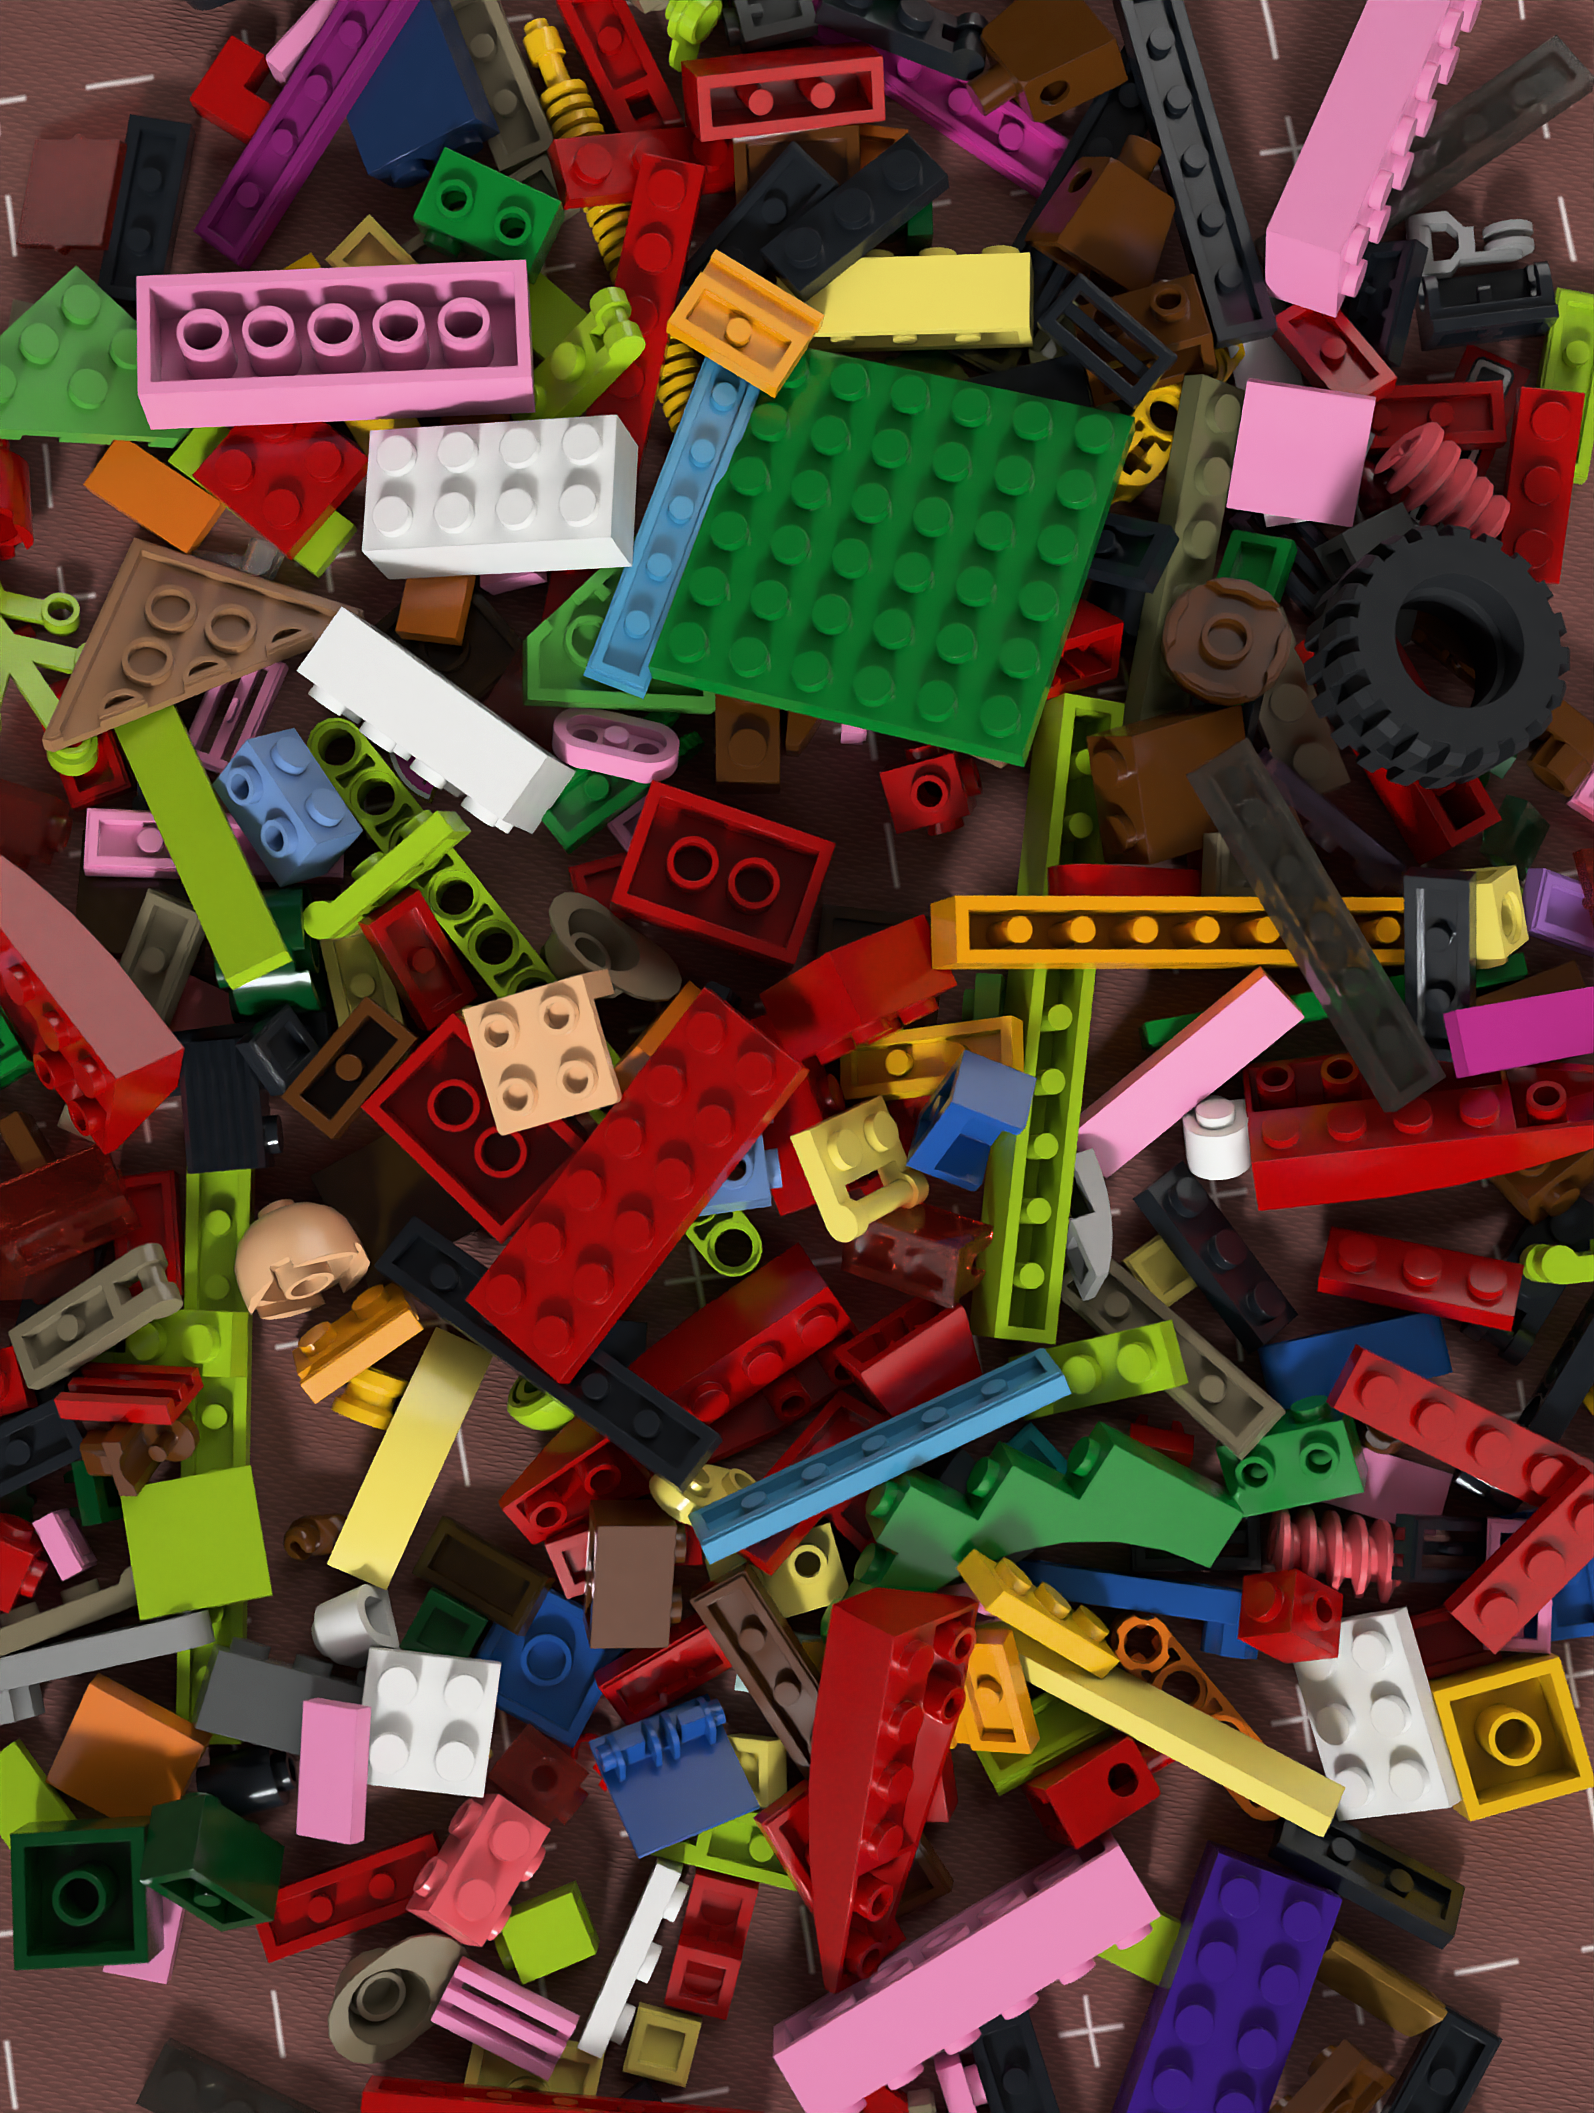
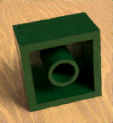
[10,1816,164,1971]

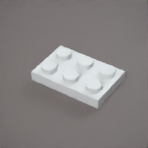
[1293,1607,1463,1821]

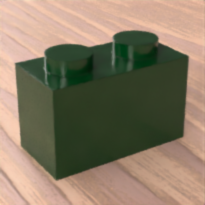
[139,1792,285,1932]

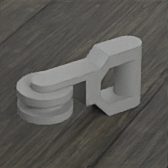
[1405,211,1535,279]

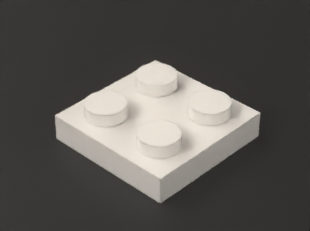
[362,1646,501,1798]

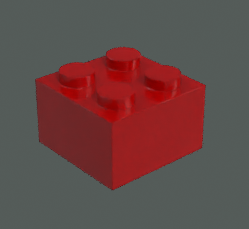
[759,914,958,1065]

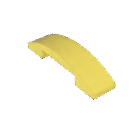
[327,1327,493,1591]

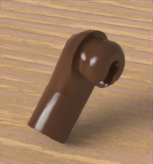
[283,1513,347,1560]

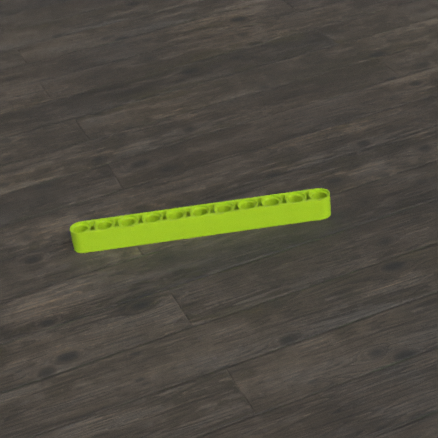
[307,718,763,1277]

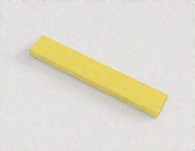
[975,1620,1345,1837]

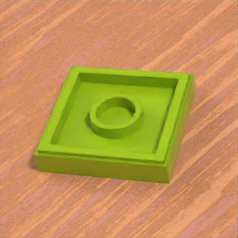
[120,1465,273,1621]

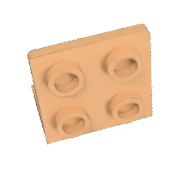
[462,969,622,1135]

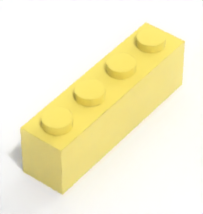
[777,245,1034,353]

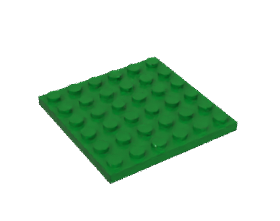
[648,348,1135,767]

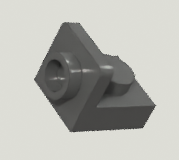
[721,0,818,54]

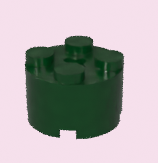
[214,886,328,1023]

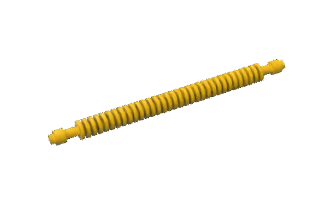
[522,18,700,436]

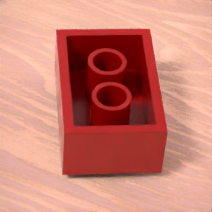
[610,780,836,972]
[360,1013,588,1244]

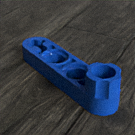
[1015,1558,1259,1660]

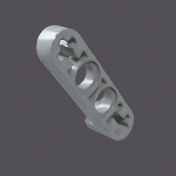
[0,1609,215,1725]

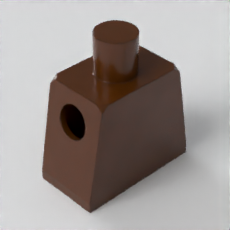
[966,0,1128,123]
[1024,135,1176,297]

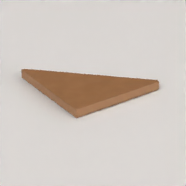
[42,537,364,752]

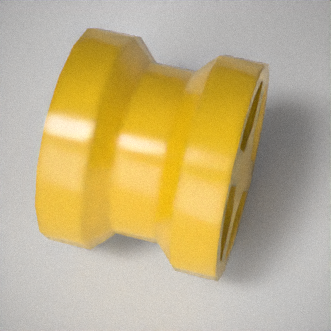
[331,1366,409,1431]

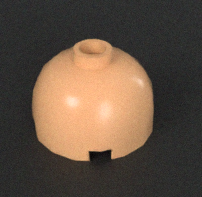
[234,1199,370,1320]

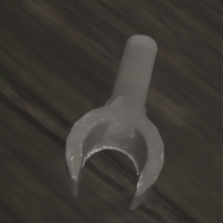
[191,538,284,581]

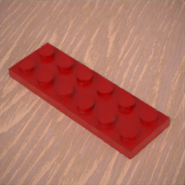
[465,987,810,1384]

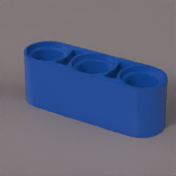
[1257,1312,1453,1410]

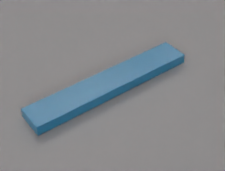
[583,356,760,699]
[688,1348,1071,1564]

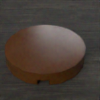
[1160,577,1292,706]

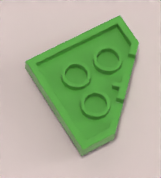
[0,265,193,448]
[523,534,715,715]

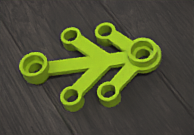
[0,582,99,776]

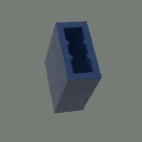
[346,0,500,188]

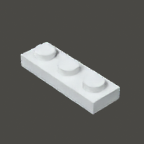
[577,1857,689,2059]

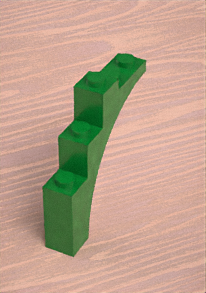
[820,1421,1245,1647]

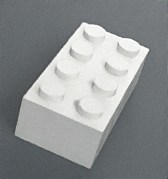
[362,415,638,579]
[297,606,576,834]

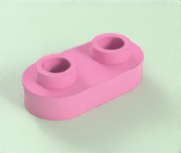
[552,708,680,784]

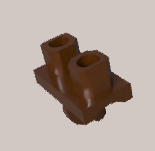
[80,1409,200,1496]

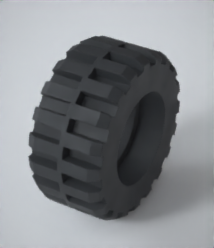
[1304,525,1570,789]

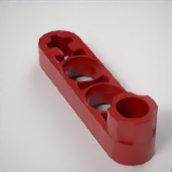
[1047,848,1203,897]

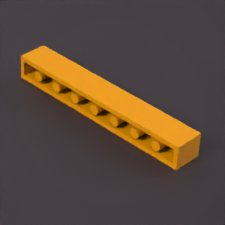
[930,896,1405,969]

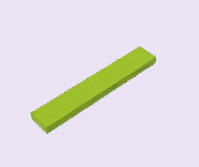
[114,704,293,990]

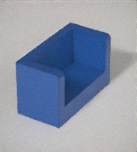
[906,1049,1037,1191]

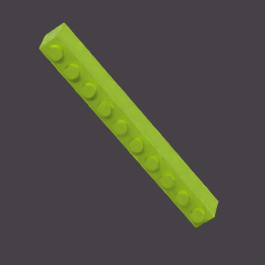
[969,693,1125,1345]

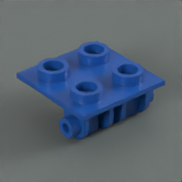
[588,1693,760,1859]

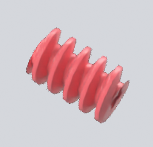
[1373,422,1510,540]
[1267,1506,1406,1604]

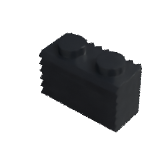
[180,1038,284,1174]

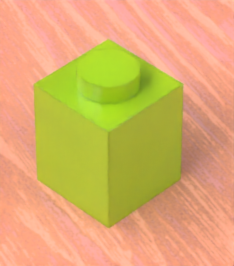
[494,1880,600,1984]

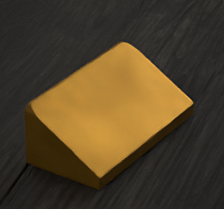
[1315,1930,1448,2037]

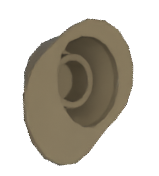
[539,892,682,1002]
[328,1933,471,2064]

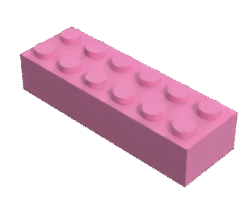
[1265,0,1482,318]
[136,260,535,430]
[773,1829,1161,2113]

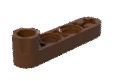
[1411,610,1594,797]

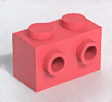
[405,1794,551,1947]

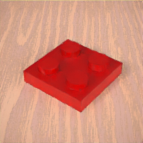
[192,422,368,561]

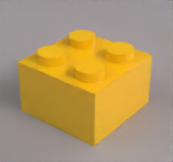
[1428,1652,1594,1821]

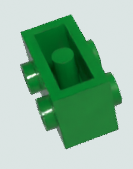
[413,147,565,285]
[1215,1395,1368,1518]

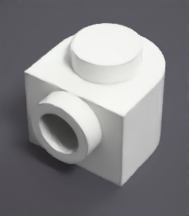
[1182,1095,1251,1180]
[311,1584,401,1669]

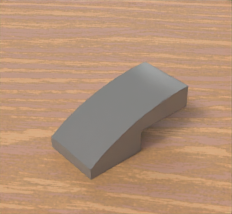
[1065,1148,1113,1301]

